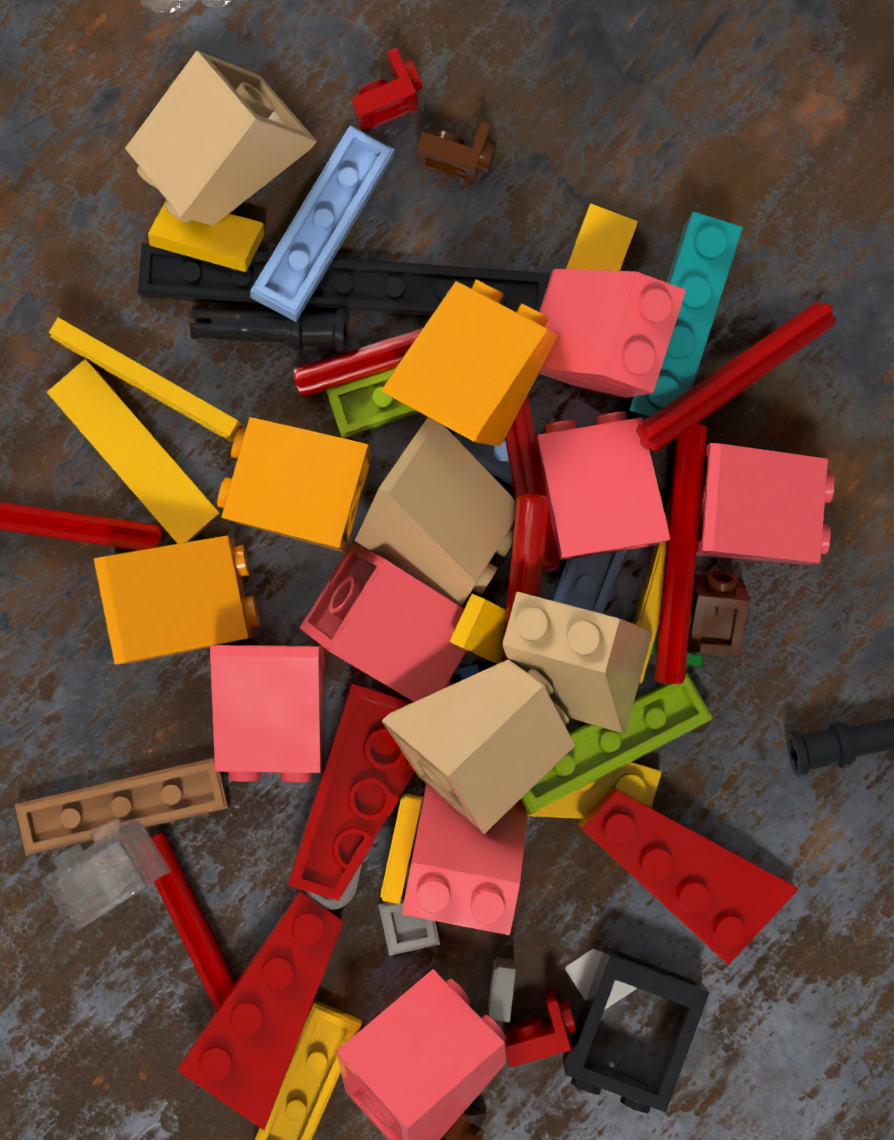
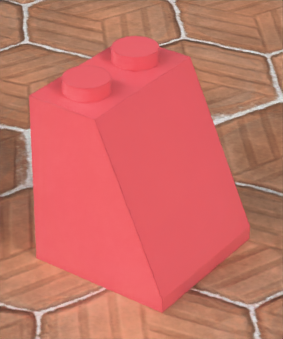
[539,269,686,400]
[536,411,670,561]
[696,443,834,565]
[300,541,471,702]
[210,645,326,782]
[402,784,528,935]
[336,969,506,1140]

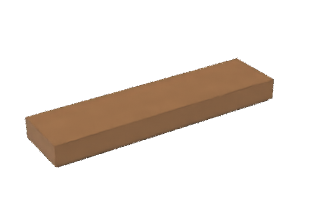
[15,758,230,855]

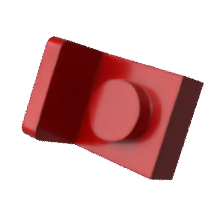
[351,48,423,132]
[504,989,576,1068]

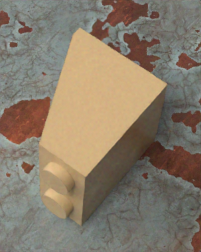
[125,50,317,226]
[355,417,517,607]
[502,592,653,733]
[382,659,575,834]

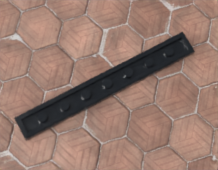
[138,243,550,319]

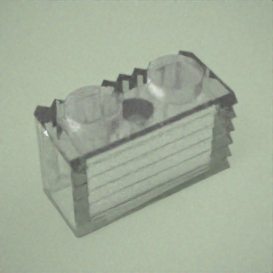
[42,818,171,933]

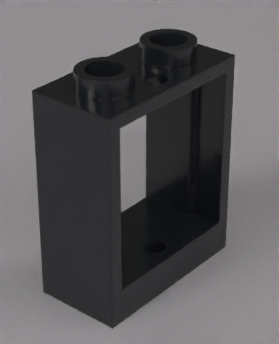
[563,946,710,1113]

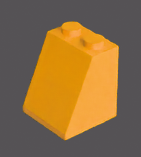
[382,279,559,447]
[217,417,373,553]
[94,535,260,665]

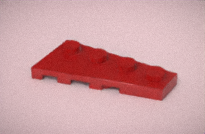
[287,684,415,901]
[577,786,799,965]
[177,891,343,1131]

